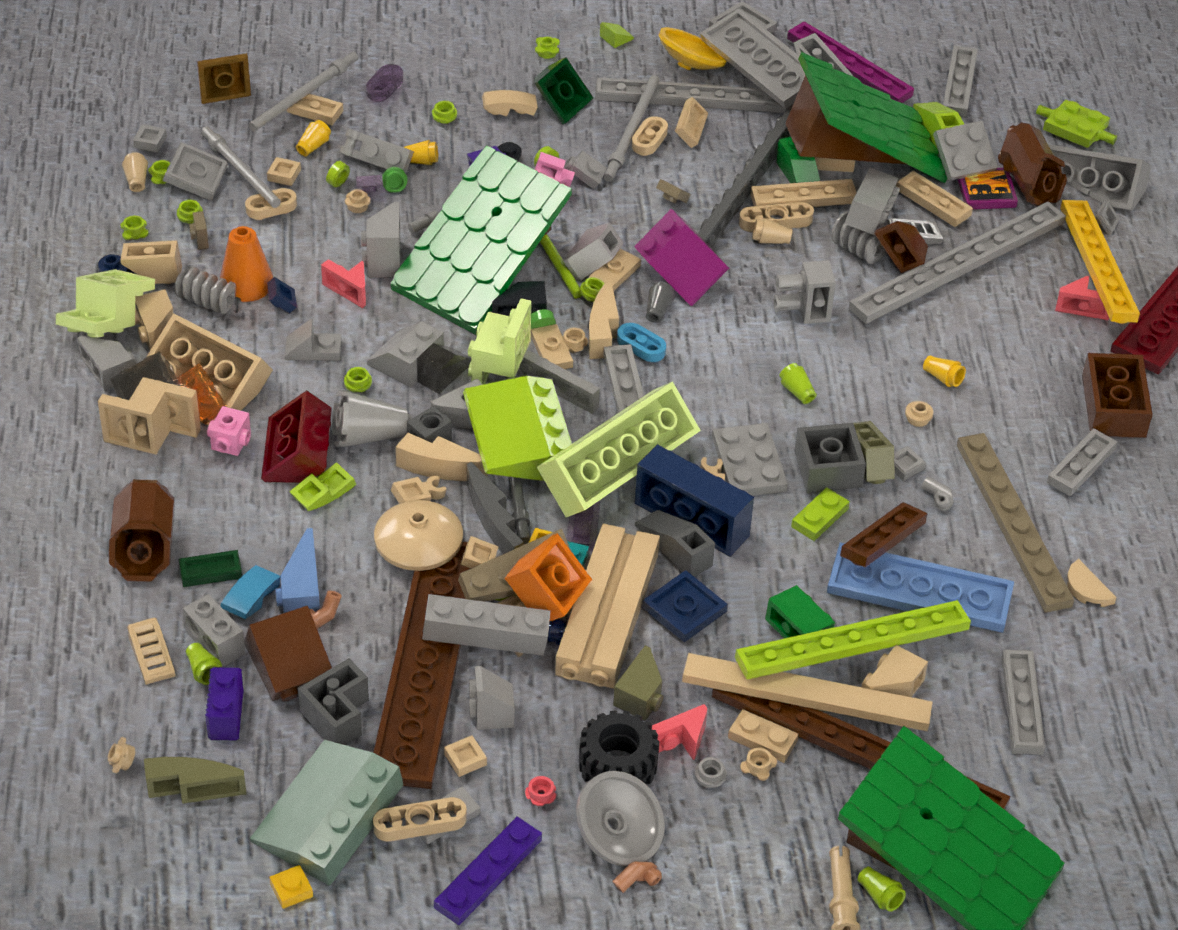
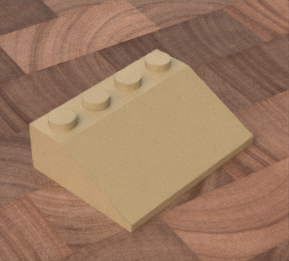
[130,313,273,426]

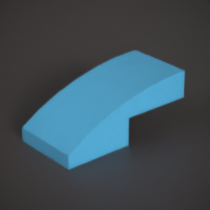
[220,565,281,619]

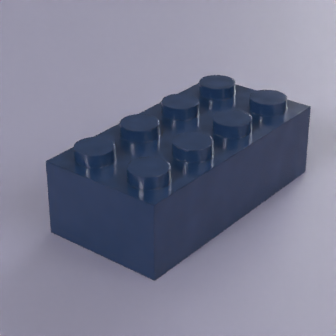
[635,444,754,557]

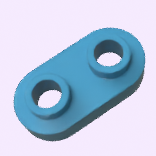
[617,323,666,362]

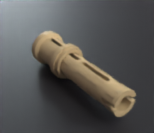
[829,846,861,930]

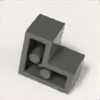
[298,658,369,745]

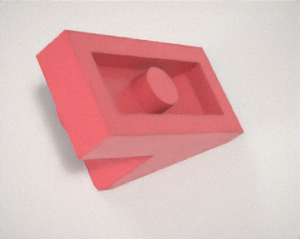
[321,259,366,308]
[1055,276,1109,320]
[652,704,708,760]

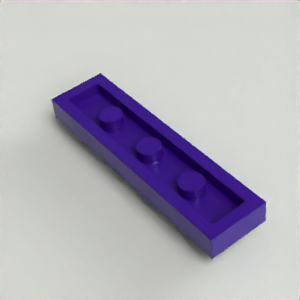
[434,816,542,925]

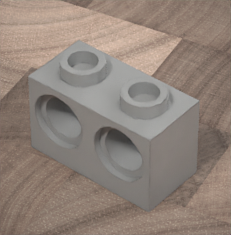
[183,594,245,667]

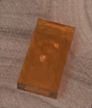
[176,363,227,424]

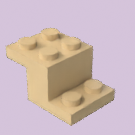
[98,377,201,455]

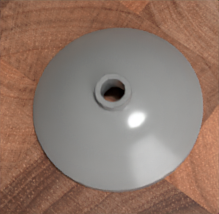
[576,771,665,867]

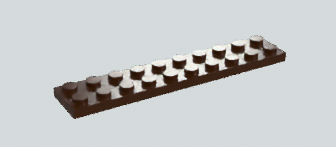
[373,542,471,789]

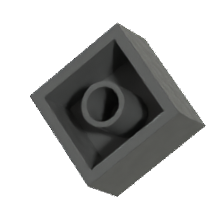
[794,423,866,493]

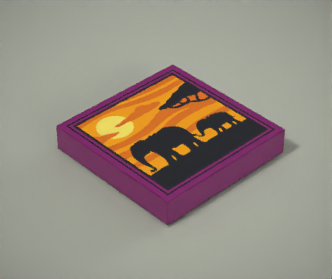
[958,168,1018,209]

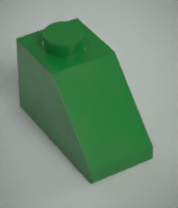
[776,137,820,183]

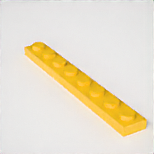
[1060,200,1140,324]

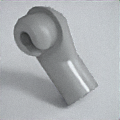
[921,476,954,511]

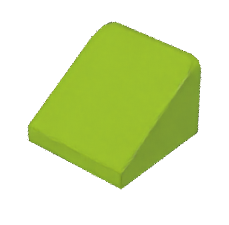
[600,22,634,48]

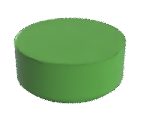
[531,309,556,329]

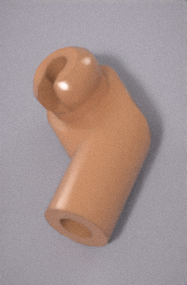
[309,590,342,629]

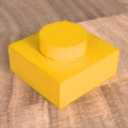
[269,865,313,909]

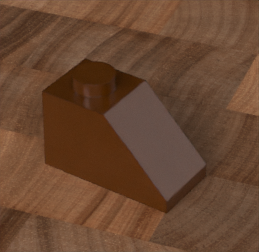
[874,221,928,273]

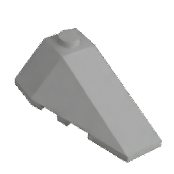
[1048,144,1152,211]

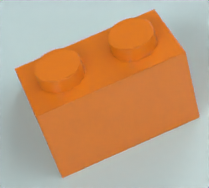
[504,533,592,622]

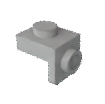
[564,150,607,189]

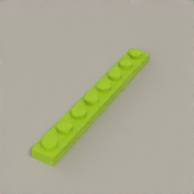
[735,600,971,680]

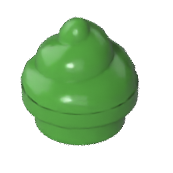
[381,167,408,193]

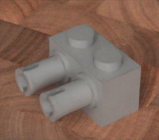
[773,260,836,324]

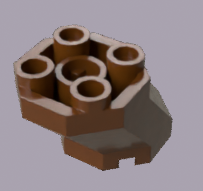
[998,122,1067,207]
[109,479,175,582]

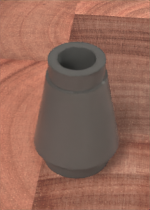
[646,282,675,323]

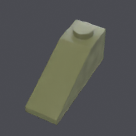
[854,421,895,484]

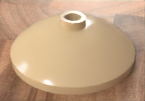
[374,500,463,571]

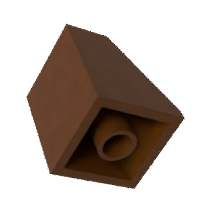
[244,605,332,702]

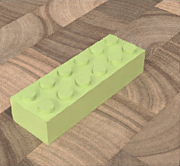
[537,381,701,517]

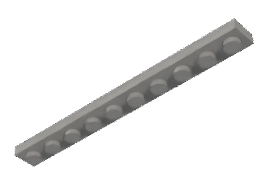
[849,202,1066,324]

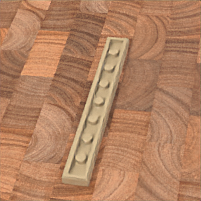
[682,653,933,731]

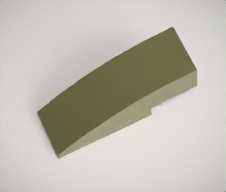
[144,757,246,804]

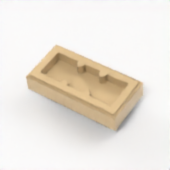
[675,97,708,148]
[589,248,641,291]
[531,324,573,369]

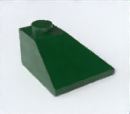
[534,57,594,125]

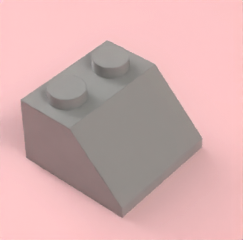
[361,202,401,278]
[367,321,444,387]

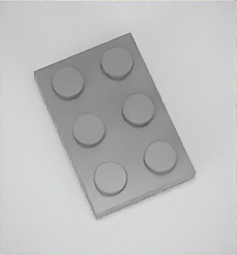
[712,423,788,496]

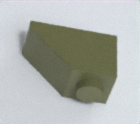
[613,645,664,721]

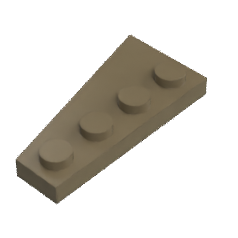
[458,528,571,602]

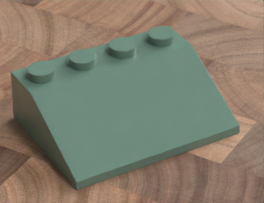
[250,740,403,886]

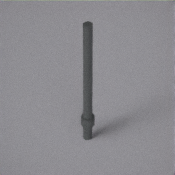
[509,477,530,545]

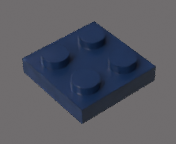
[642,570,728,643]

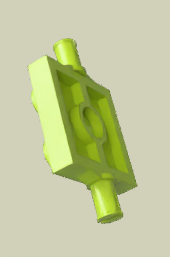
[1036,99,1117,148]

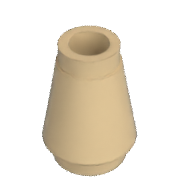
[122,152,148,192]
[752,218,792,244]

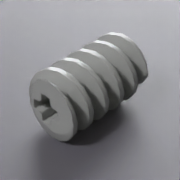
[831,212,886,264]
[175,267,236,315]

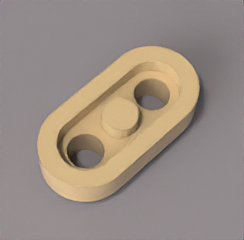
[632,117,668,156]
[245,188,297,220]

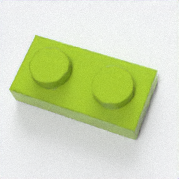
[791,487,850,541]

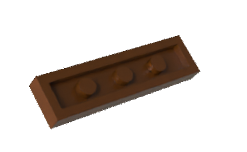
[840,502,928,568]

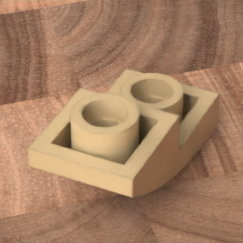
[482,90,538,116]

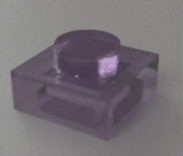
[355,175,383,193]

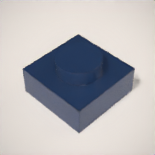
[267,277,297,314]

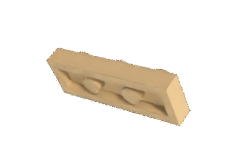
[896,171,973,227]

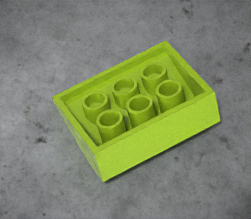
[463,376,572,481]

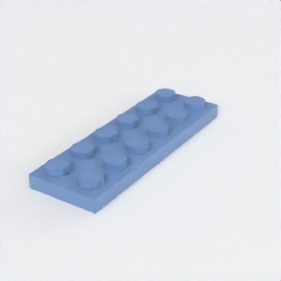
[827,542,1015,633]

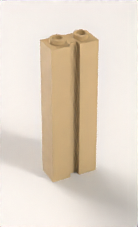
[555,524,660,689]

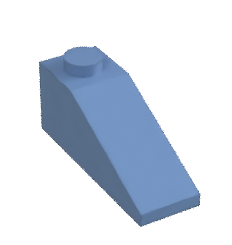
[275,528,320,613]

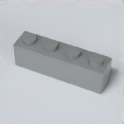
[845,168,900,235]
[422,594,550,656]

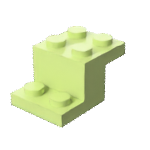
[56,269,155,337]
[468,299,531,385]

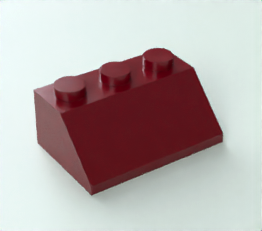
[261,390,332,483]

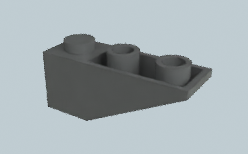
[635,510,715,577]

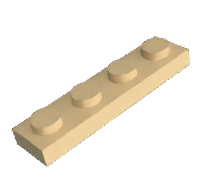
[751,179,857,207]

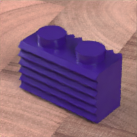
[205,667,244,741]

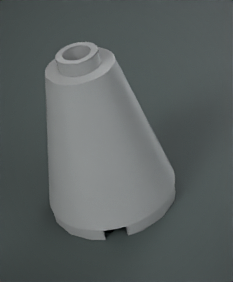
[332,390,412,447]

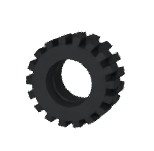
[579,710,659,784]

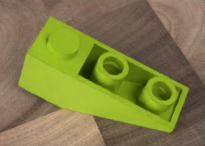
[913,102,964,152]

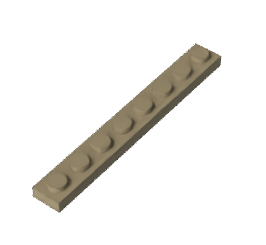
[957,433,1074,613]

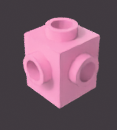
[207,406,251,456]

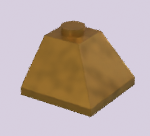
[197,53,251,104]

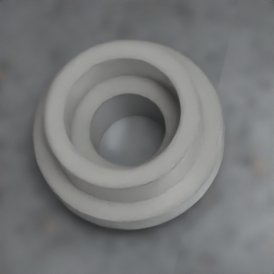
[695,757,727,788]

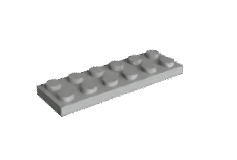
[700,8,805,109]

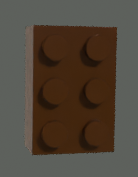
[1082,353,1153,438]

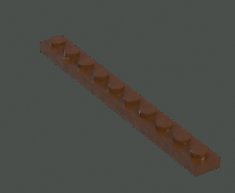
[712,688,1011,810]

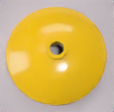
[659,27,727,70]

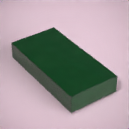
[179,550,242,587]

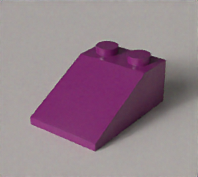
[634,209,729,306]

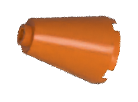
[220,226,273,302]

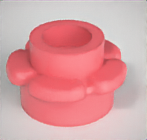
[525,776,556,806]

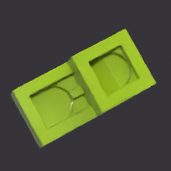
[289,462,357,511]

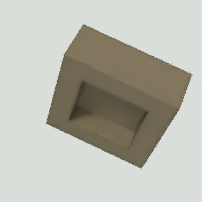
[656,179,691,204]
[189,211,209,250]

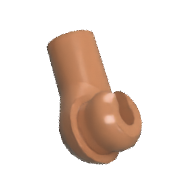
[612,861,662,893]

